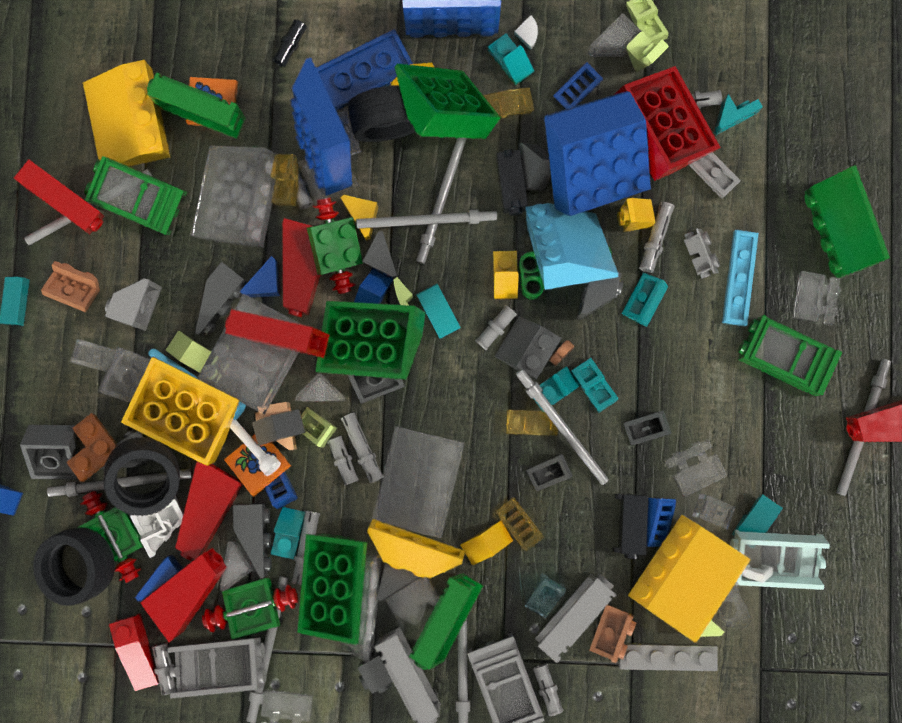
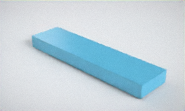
[722,230,759,326]

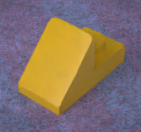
[493,251,518,299]

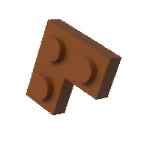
[66,413,118,482]

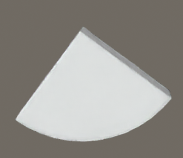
[514,16,538,50]
[742,565,773,583]

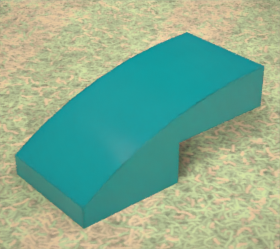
[416,283,461,339]
[571,358,618,413]
[732,494,783,548]

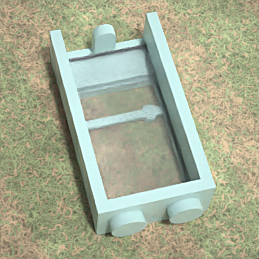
[730,530,830,590]

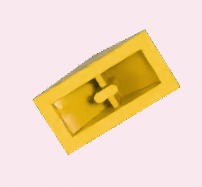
[340,195,378,241]
[460,520,513,566]

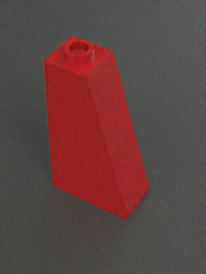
[14,159,104,235]
[283,218,321,318]
[225,309,330,358]
[846,400,902,442]
[175,461,243,561]
[141,548,227,642]

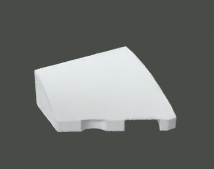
[130,496,184,558]

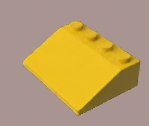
[83,60,170,171]
[121,357,240,466]
[628,515,750,643]

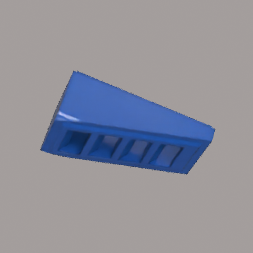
[553,62,603,109]
[265,471,298,509]
[646,498,676,547]
[135,555,183,601]

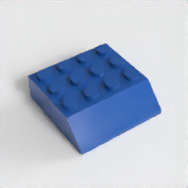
[403,0,501,38]
[290,57,352,196]
[544,91,651,216]

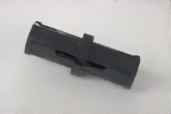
[272,19,307,67]

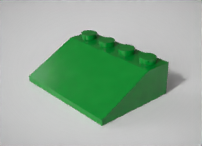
[395,63,501,139]
[805,165,890,279]
[315,301,425,380]
[297,533,367,645]

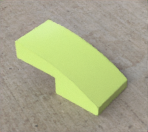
[626,0,668,44]
[393,277,413,305]

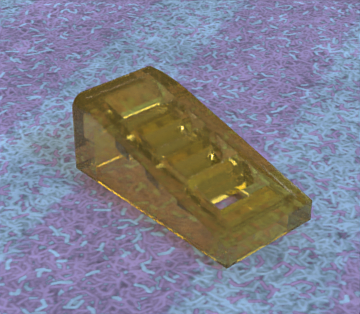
[495,497,544,551]

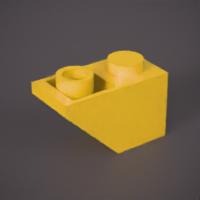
[617,198,656,232]

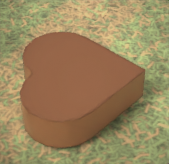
[549,340,575,366]

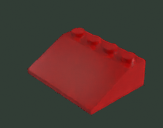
[614,66,721,181]

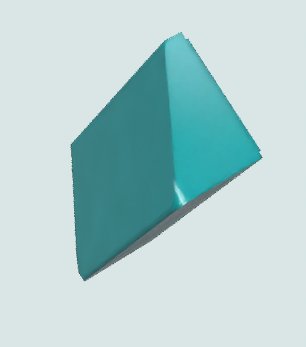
[622,272,668,327]
[0,277,30,326]

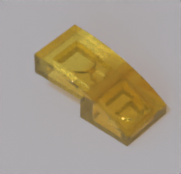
[483,88,534,119]
[270,154,298,206]
[506,410,558,436]

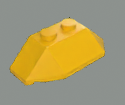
[367,519,465,578]

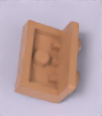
[41,261,100,312]
[589,604,637,663]

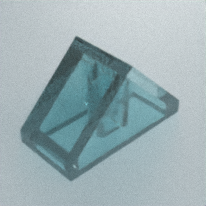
[525,573,566,618]

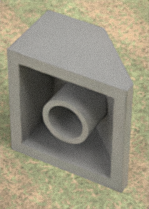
[105,278,162,331]

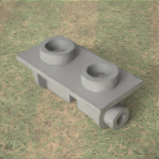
[684,228,720,279]

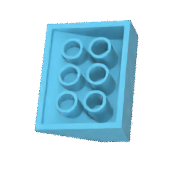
[525,203,618,290]

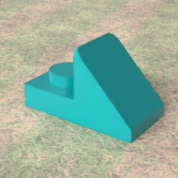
[487,33,534,86]
[714,94,763,135]
[533,366,580,412]
[271,507,305,560]

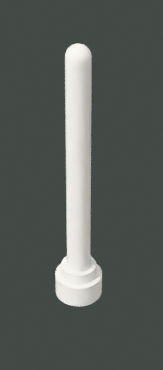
[230,419,281,476]

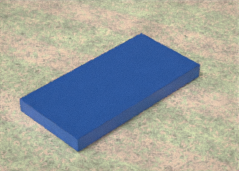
[316,29,413,111]

